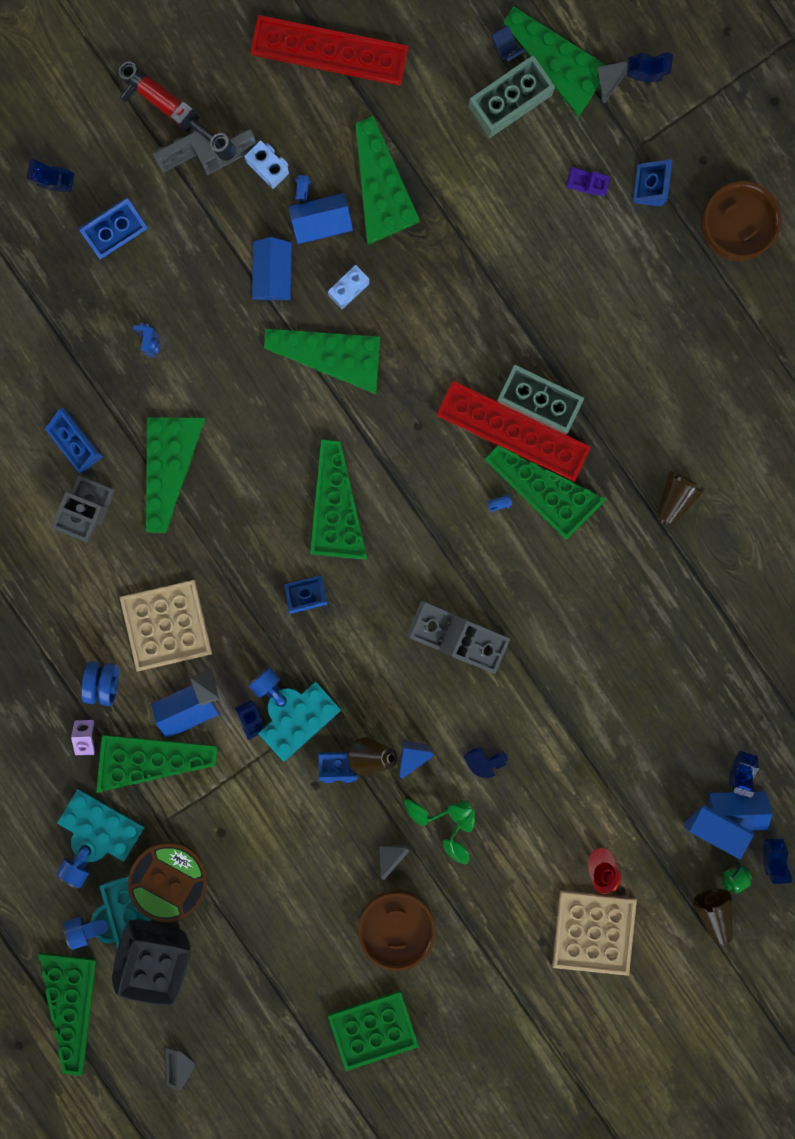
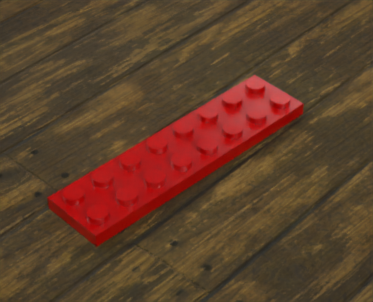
[251,15,408,86]
[436,381,591,482]

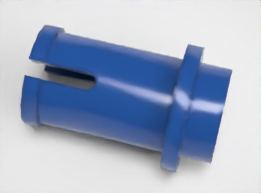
[295,175,311,202]
[487,494,512,513]

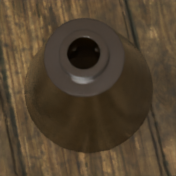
[657,471,705,526]
[347,737,397,776]
[693,889,733,946]

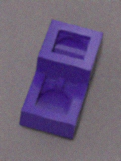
[566,167,610,196]

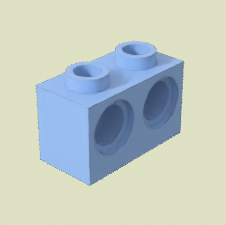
[244,140,289,189]
[328,265,369,310]

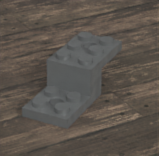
[153,129,256,175]
[406,601,510,674]

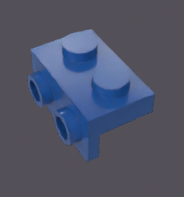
[133,323,161,358]
[319,752,358,783]

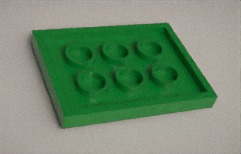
[328,990,419,1071]

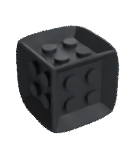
[112,920,190,1006]

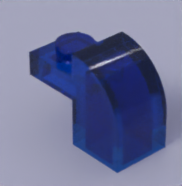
[627,52,673,82]
[26,159,75,192]
[233,700,263,740]
[463,746,509,778]
[729,751,759,798]
[763,839,792,884]

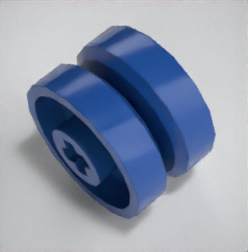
[82,661,119,706]

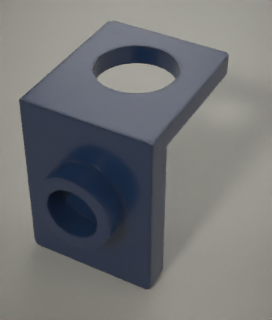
[491,26,525,61]

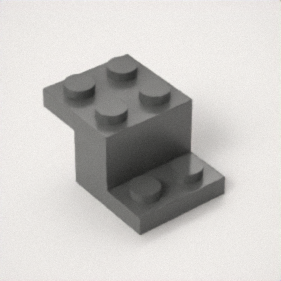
[51,475,116,543]

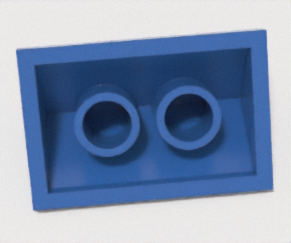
[288,193,353,244]
[78,197,148,260]
[252,237,292,300]
[45,408,104,474]
[151,685,219,738]
[399,741,434,779]
[709,791,773,830]
[683,805,754,860]

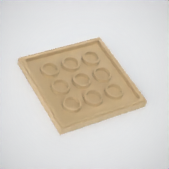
[120,580,212,672]
[552,890,637,976]

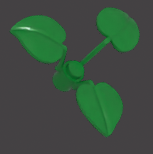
[403,798,475,865]

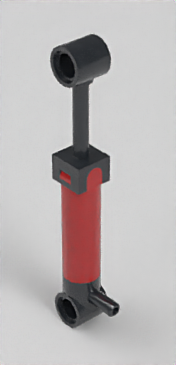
[119,61,236,161]

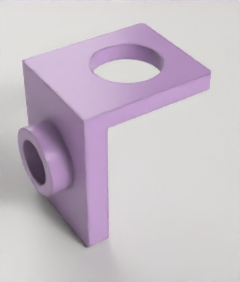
[71,720,95,755]

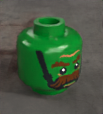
[722,865,752,894]

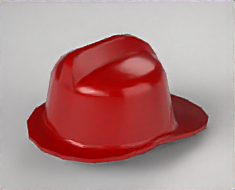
[588,848,621,894]

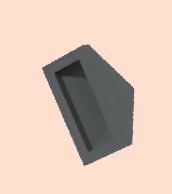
[597,62,628,103]
[190,669,219,706]
[379,845,409,880]
[165,1047,196,1091]

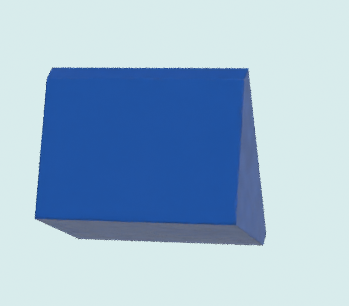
[633,159,672,206]
[284,575,328,614]

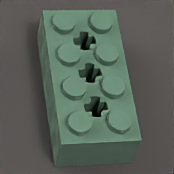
[468,55,555,138]
[497,365,584,435]

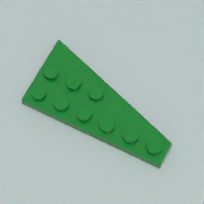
[503,6,607,118]
[356,116,420,245]
[264,329,380,395]
[146,418,206,533]
[310,440,368,560]
[484,446,607,540]
[96,735,218,793]
[38,952,97,1076]

